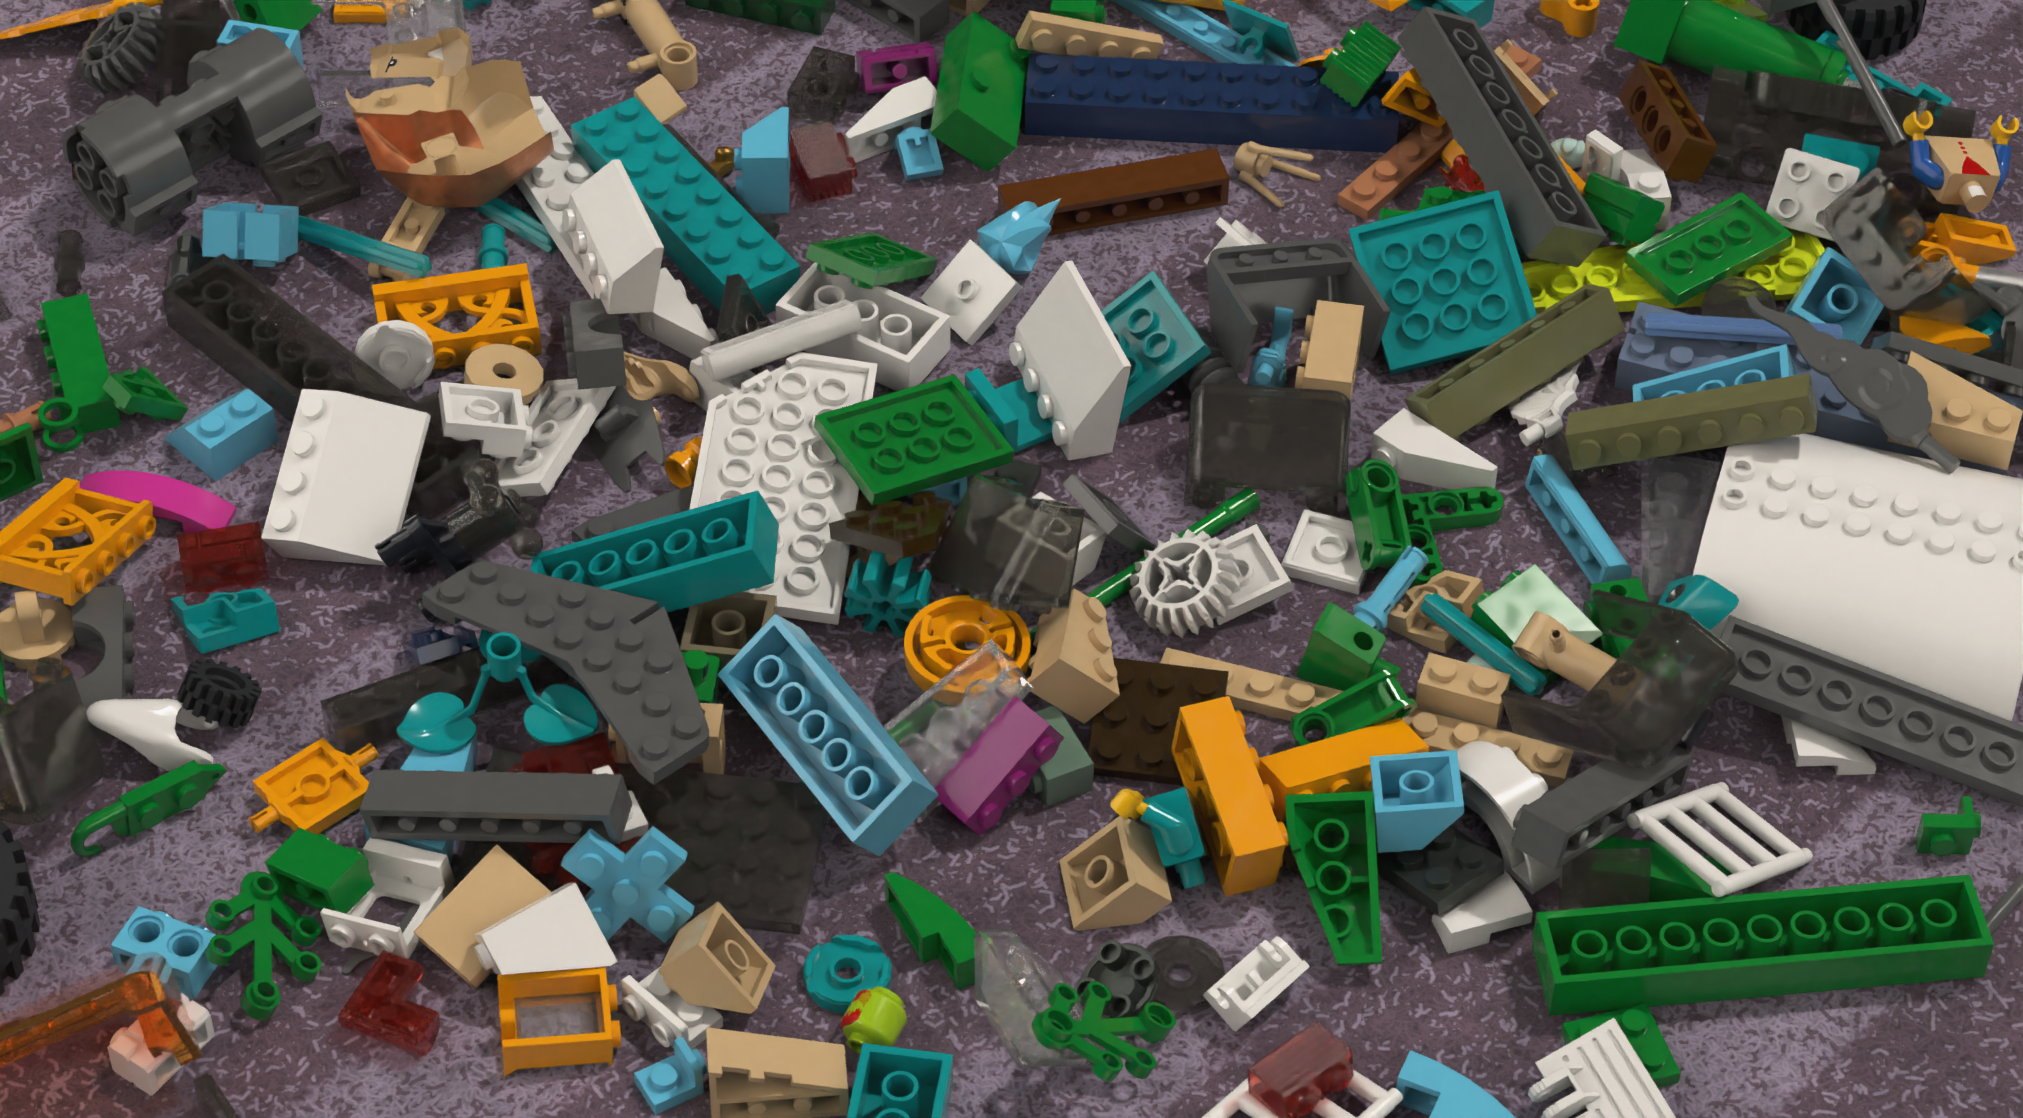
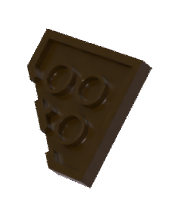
[829,491,953,558]

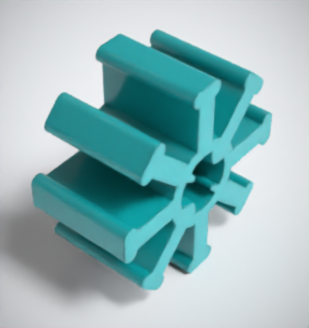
[844,551,932,637]

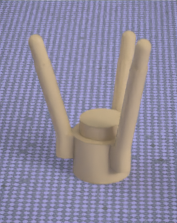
[1233,141,1321,208]

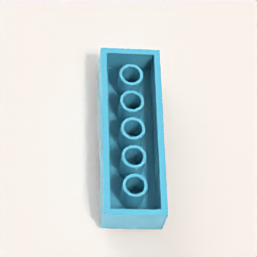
[717,614,939,857]

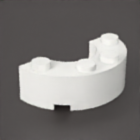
[1457,741,1571,895]

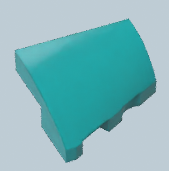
[170,588,280,654]

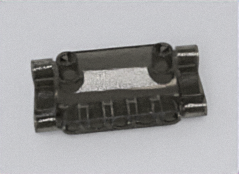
[1703,66,1976,216]

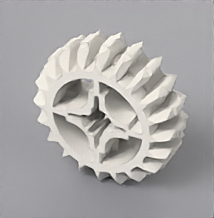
[1129,529,1240,638]

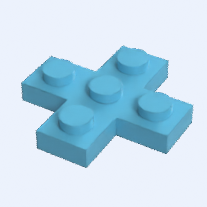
[561,826,695,943]

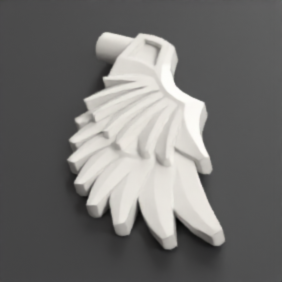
[1509,357,1583,446]

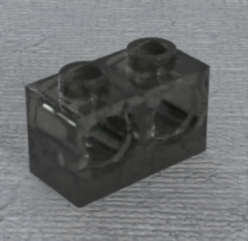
[787,46,860,129]

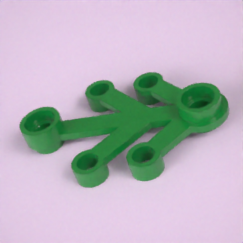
[205,871,322,1020]
[1031,981,1176,1082]

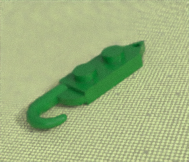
[70,760,227,857]

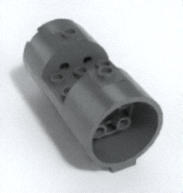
[62,28,323,237]

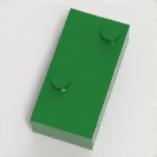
[930,11,1031,171]

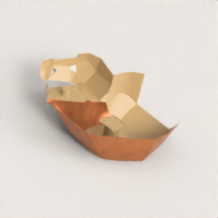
[345,28,554,208]

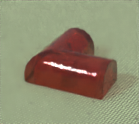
[337,950,440,1057]

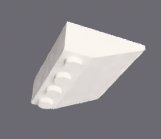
[1009,260,1131,460]
[261,389,431,566]

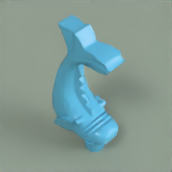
[1248,306,1294,393]

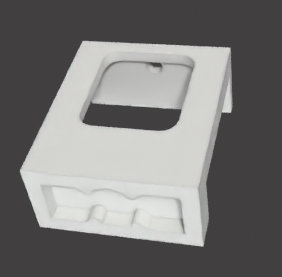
[320,837,456,961]

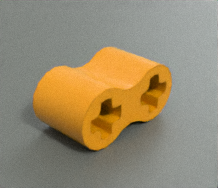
[1539,0,1600,37]

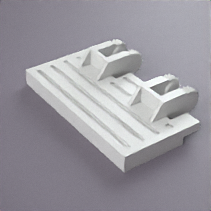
[1527,1018,1676,1118]

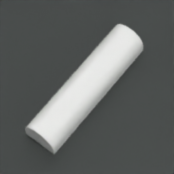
[700,299,863,382]

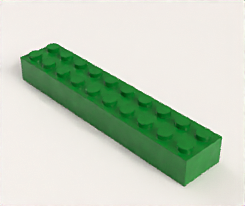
[1531,875,1994,1016]

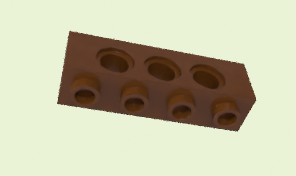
[1618,60,1718,184]

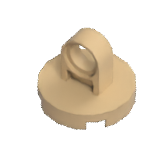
[0,590,76,669]

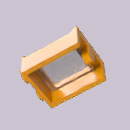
[497,967,621,1077]

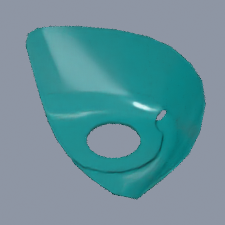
[1656,574,1739,648]

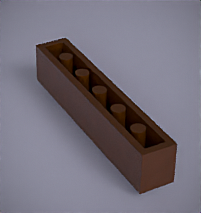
[998,148,1230,236]

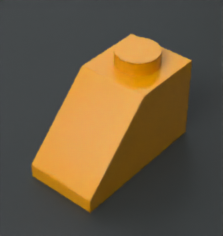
[1381,67,1446,128]

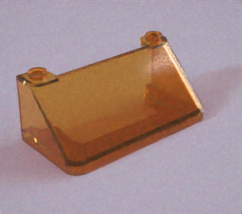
[0,952,203,1067]

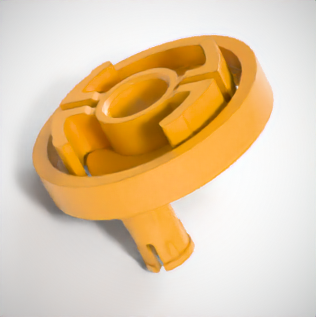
[904,595,1031,723]

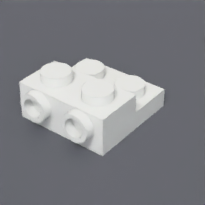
[438,382,532,459]

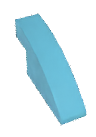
[1396,1050,1516,1118]

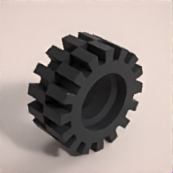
[177,659,262,728]

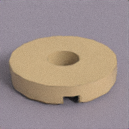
[464,344,544,405]

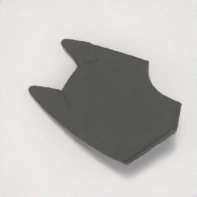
[585,385,666,493]

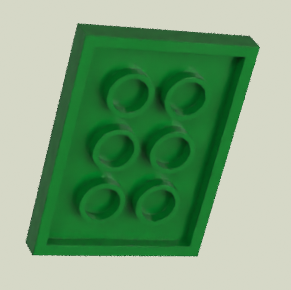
[814,374,1015,506]

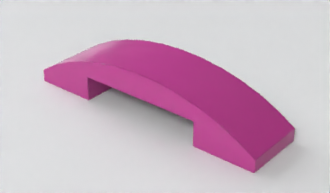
[80,470,237,540]

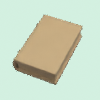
[413,844,551,989]

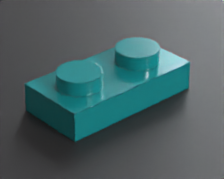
[1802,133,1880,180]

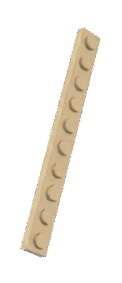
[1160,647,1574,787]

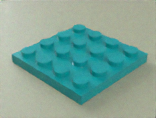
[1348,190,1537,375]

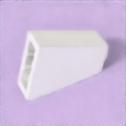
[474,883,618,975]

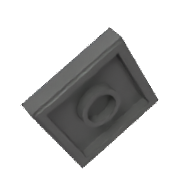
[1062,474,1156,557]

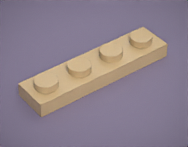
[1015,10,1164,59]

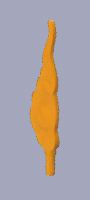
[0,0,163,39]

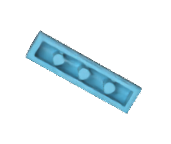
[1525,454,1632,584]

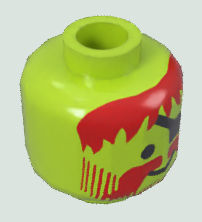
[840,986,907,1054]

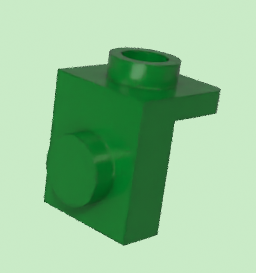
[1915,796,1981,856]

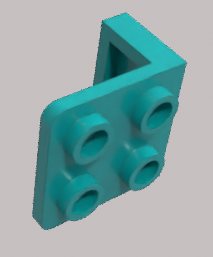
[965,368,1053,453]

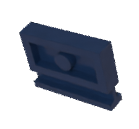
[402,626,479,665]

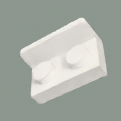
[621,966,723,1050]

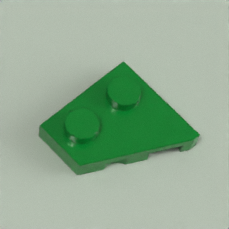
[102,366,188,421]

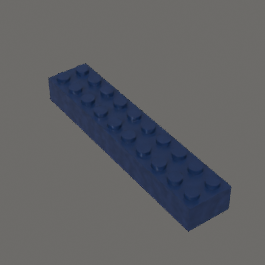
[1025,53,1399,153]

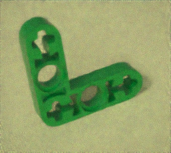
[1402,487,1504,588]

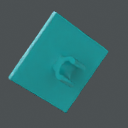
[1222,0,1300,61]

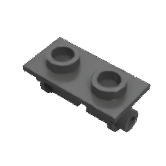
[165,230,210,303]

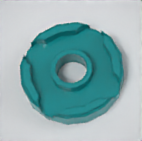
[803,935,892,1013]

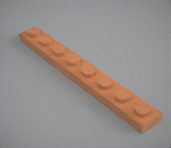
[1337,45,1542,221]

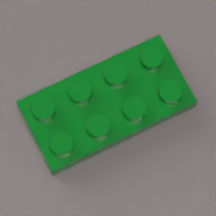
[1625,192,1793,306]
[805,232,938,290]

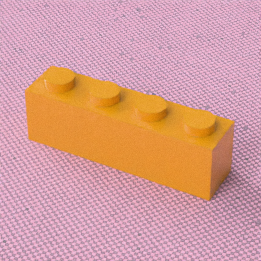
[1258,718,1429,822]

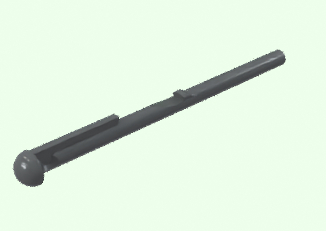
[1816,0,1907,149]

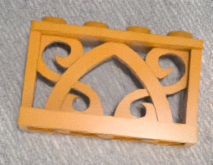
[372,263,542,369]
[0,477,156,606]

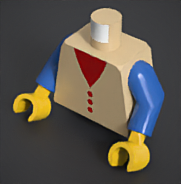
[1903,110,2019,213]

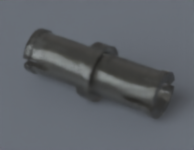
[54,229,85,297]

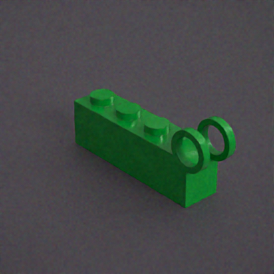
[36,293,121,453]

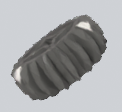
[76,2,169,94]

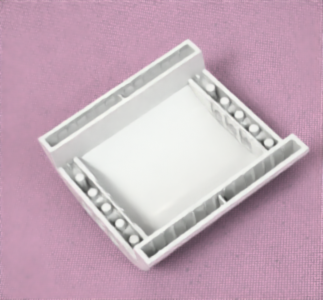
[1675,434,2023,721]

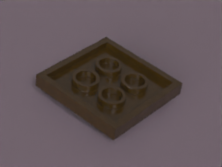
[1088,658,1229,786]

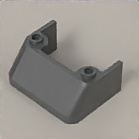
[1206,238,1391,373]

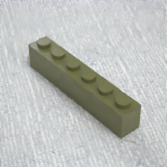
[1405,284,1625,441]
[1565,373,1818,470]

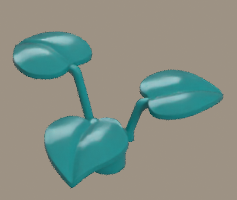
[396,629,598,754]

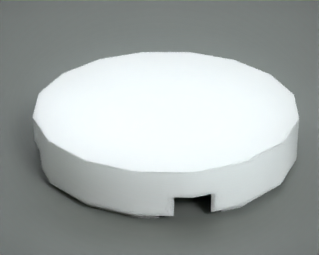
[355,320,435,394]

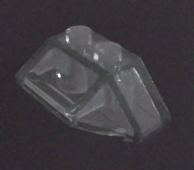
[974,929,1100,1067]

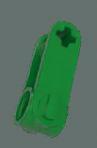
[1345,459,1412,570]
[1288,668,1417,747]

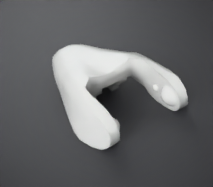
[86,699,218,771]

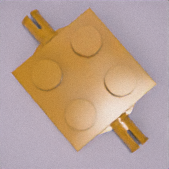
[248,738,379,835]

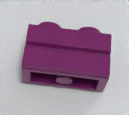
[856,42,938,94]

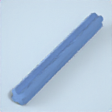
[1644,312,1843,345]

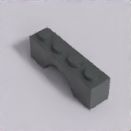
[563,299,626,390]
[70,585,136,741]

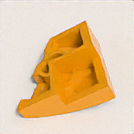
[1888,306,1992,354]

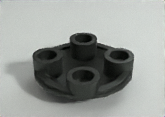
[1074,940,1160,1019]

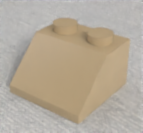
[1059,816,1172,931]
[658,902,776,1014]

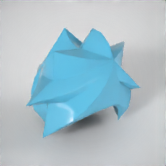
[977,199,1061,275]

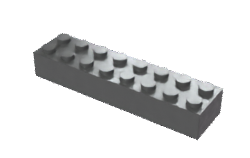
[1397,6,1607,268]

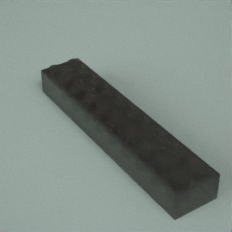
[162,253,483,520]

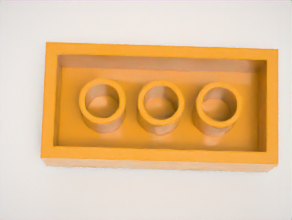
[1171,696,1289,896]

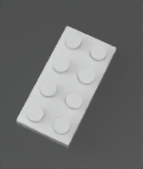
[477,378,616,498]

